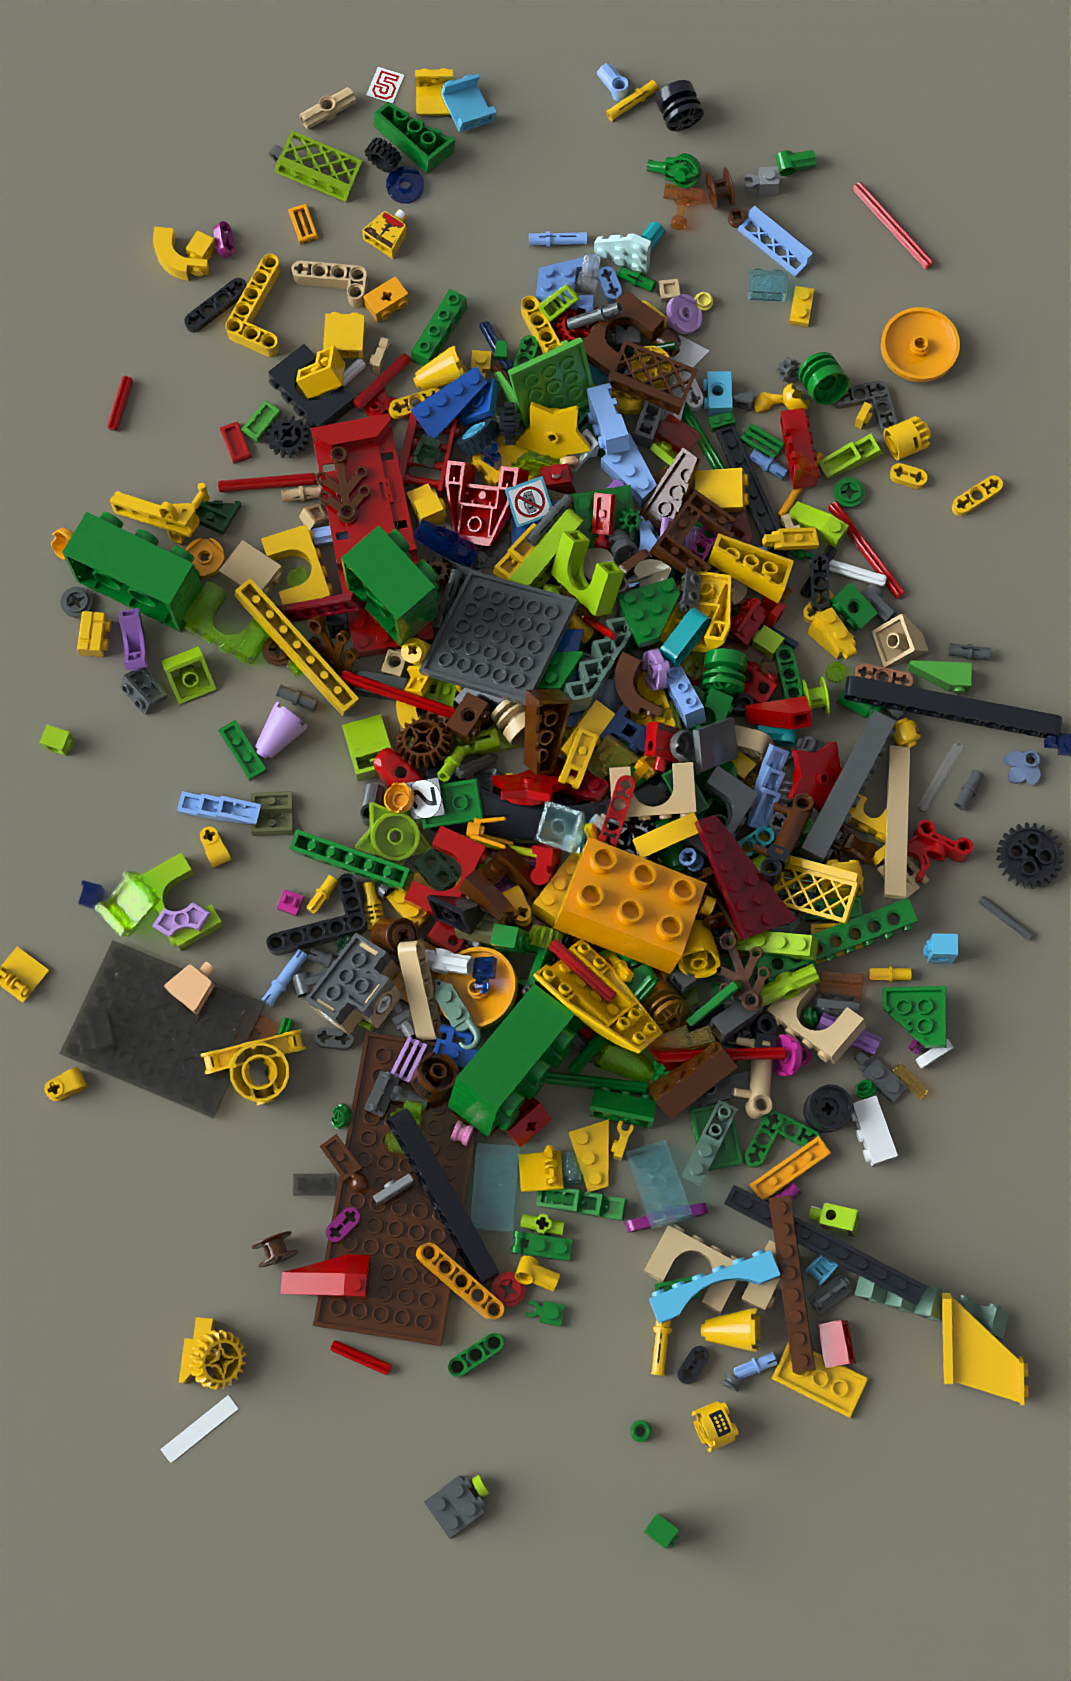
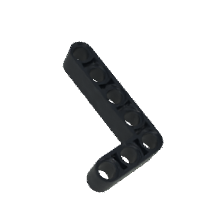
[266,873,367,956]

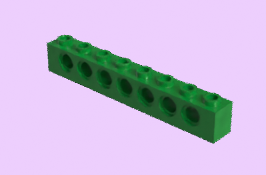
[755,898,918,984]

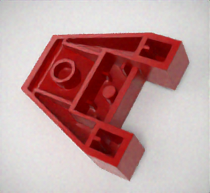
[445,460,529,546]

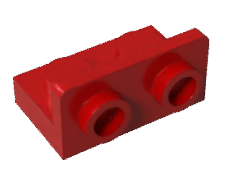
[729,598,768,645]

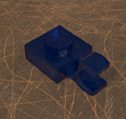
[481,440,502,471]
[1044,733,1071,756]
[472,956,497,994]

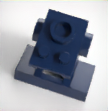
[600,704,647,759]

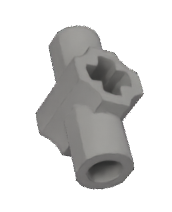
[389,1000,416,1038]

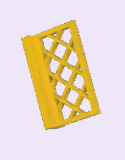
[773,856,864,924]

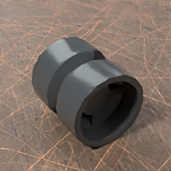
[606,529,639,565]

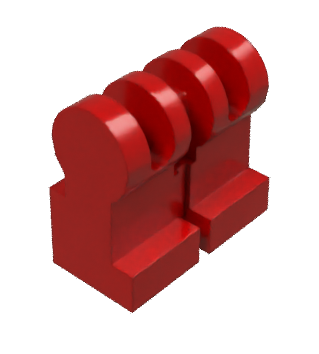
[531,843,562,885]

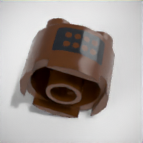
[410,1052,459,1103]

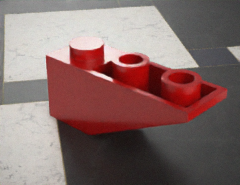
[746,696,812,730]

